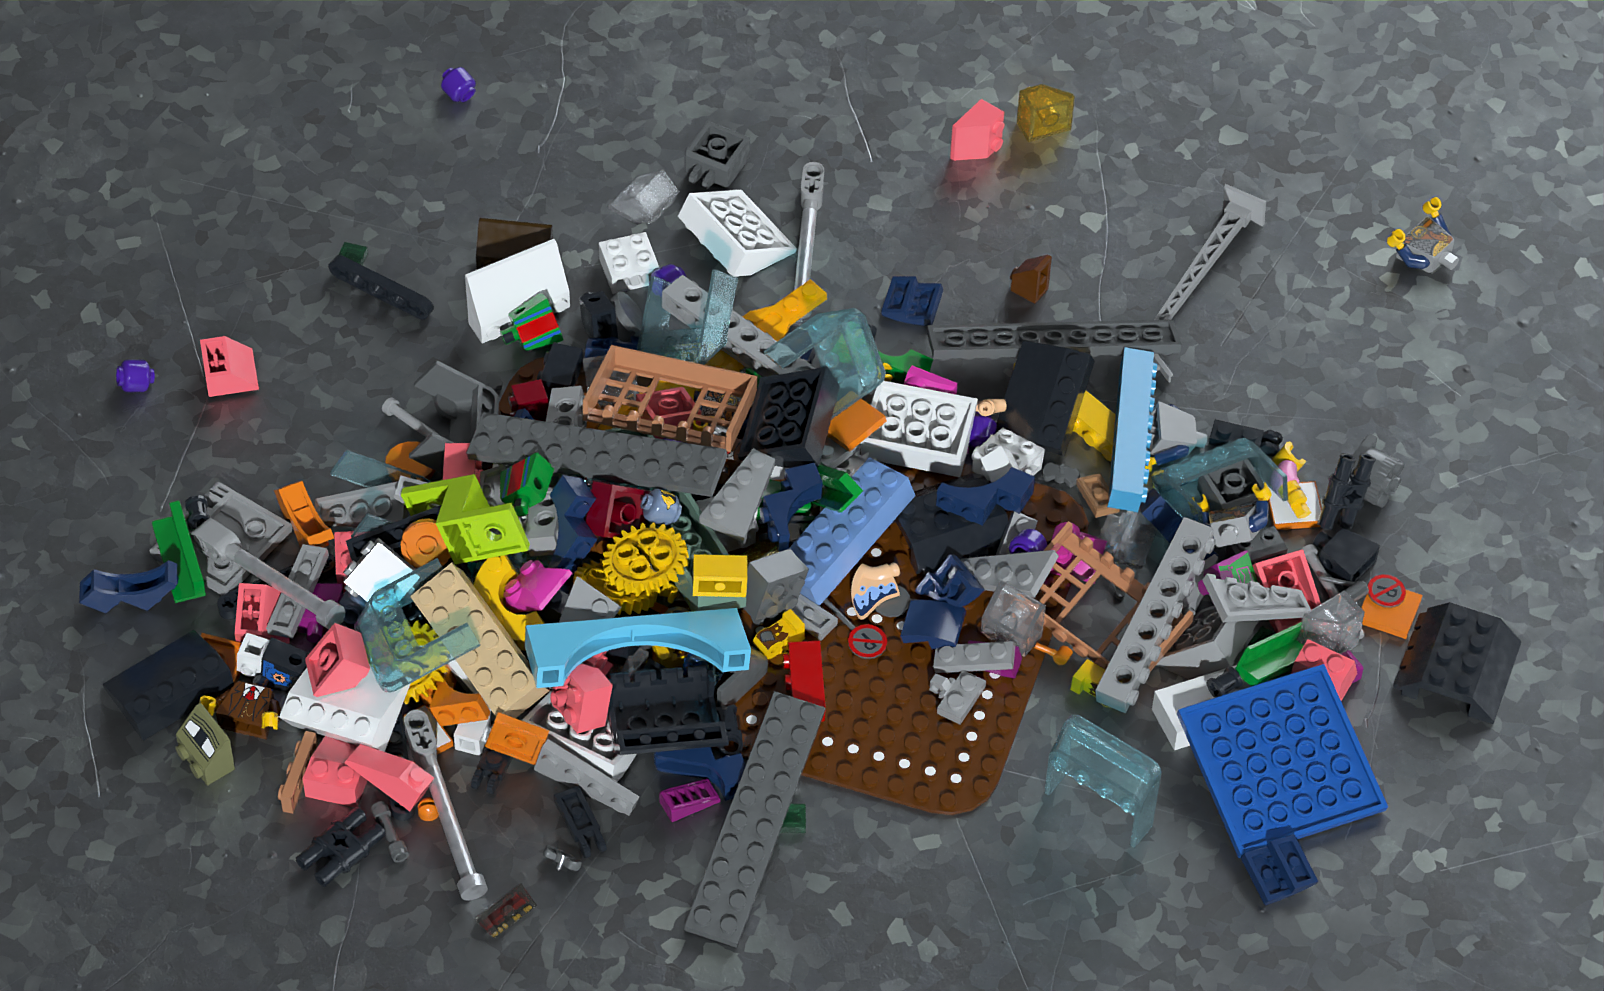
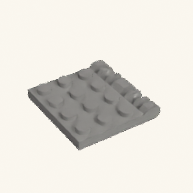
[149,482,292,595]

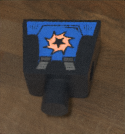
[261,637,309,692]

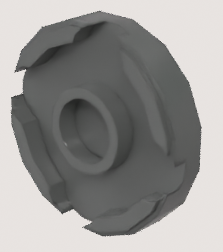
[611,291,648,337]

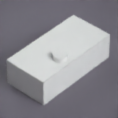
[1152,665,1252,750]

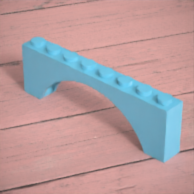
[525,608,751,688]

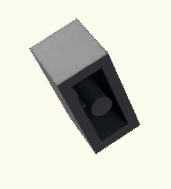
[537,342,583,398]

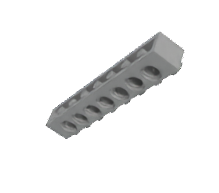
[662,275,815,377]
[525,386,587,557]
[1096,517,1216,713]

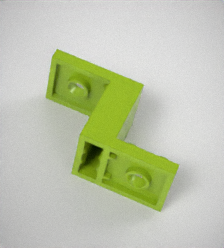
[401,474,530,564]

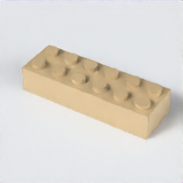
[410,563,549,718]

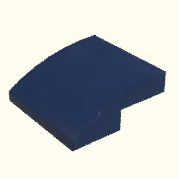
[881,276,943,326]
[900,600,966,649]
[1241,834,1318,906]

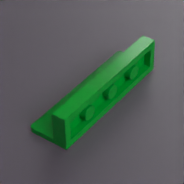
[812,464,863,513]
[152,501,206,603]
[1235,622,1305,686]

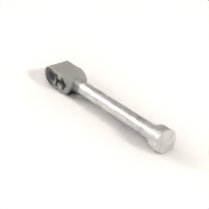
[794,162,824,319]
[190,518,345,629]
[404,710,488,900]

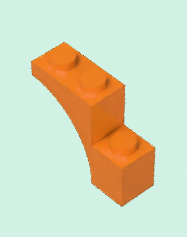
[274,481,334,548]
[419,663,490,726]

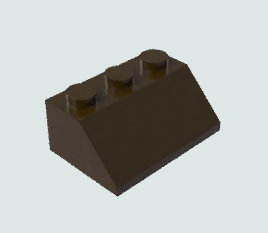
[476,218,553,270]

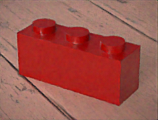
[783,641,826,722]

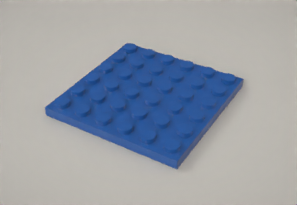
[1176,664,1388,858]

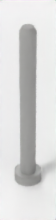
[382,397,441,437]
[1301,544,1364,639]

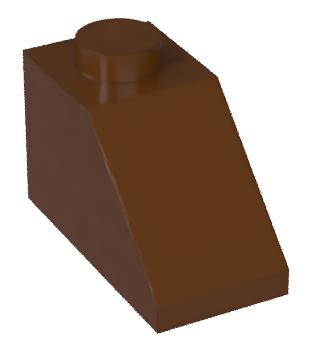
[1010,255,1052,304]

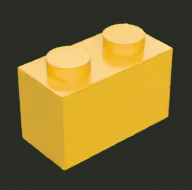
[693,554,747,597]

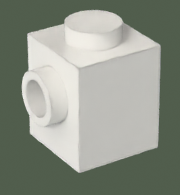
[980,446,1020,482]
[237,633,270,677]
[454,715,492,756]

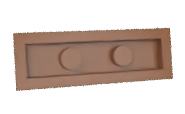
[278,731,318,814]

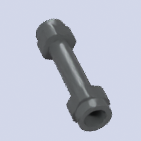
[371,801,409,862]

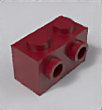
[508,379,548,422]

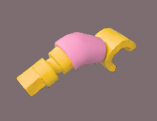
[1272,441,1312,519]

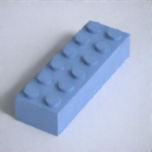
[789,457,916,606]

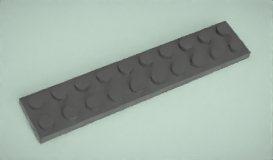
[927,320,1182,361]
[466,412,728,497]
[684,691,825,948]

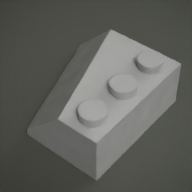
[1156,606,1258,679]

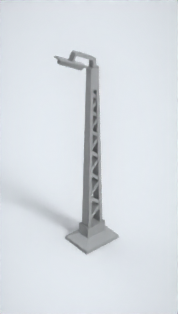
[1153,184,1266,382]

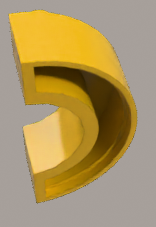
[474,555,546,651]

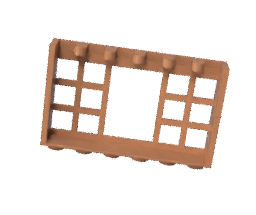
[583,345,757,452]
[1010,521,1194,683]

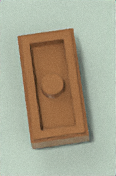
[1076,473,1120,518]

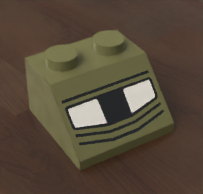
[175,703,235,786]

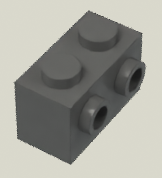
[1225,526,1288,565]

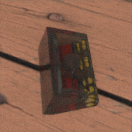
[474,884,537,939]

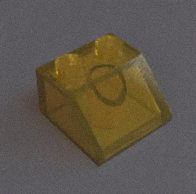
[1017,84,1075,142]

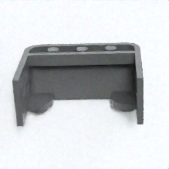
[409,361,499,474]
[641,606,768,710]

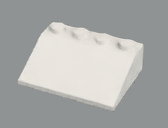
[678,190,797,277]
[465,239,570,343]
[861,380,978,477]
[279,665,412,752]
[521,690,636,782]

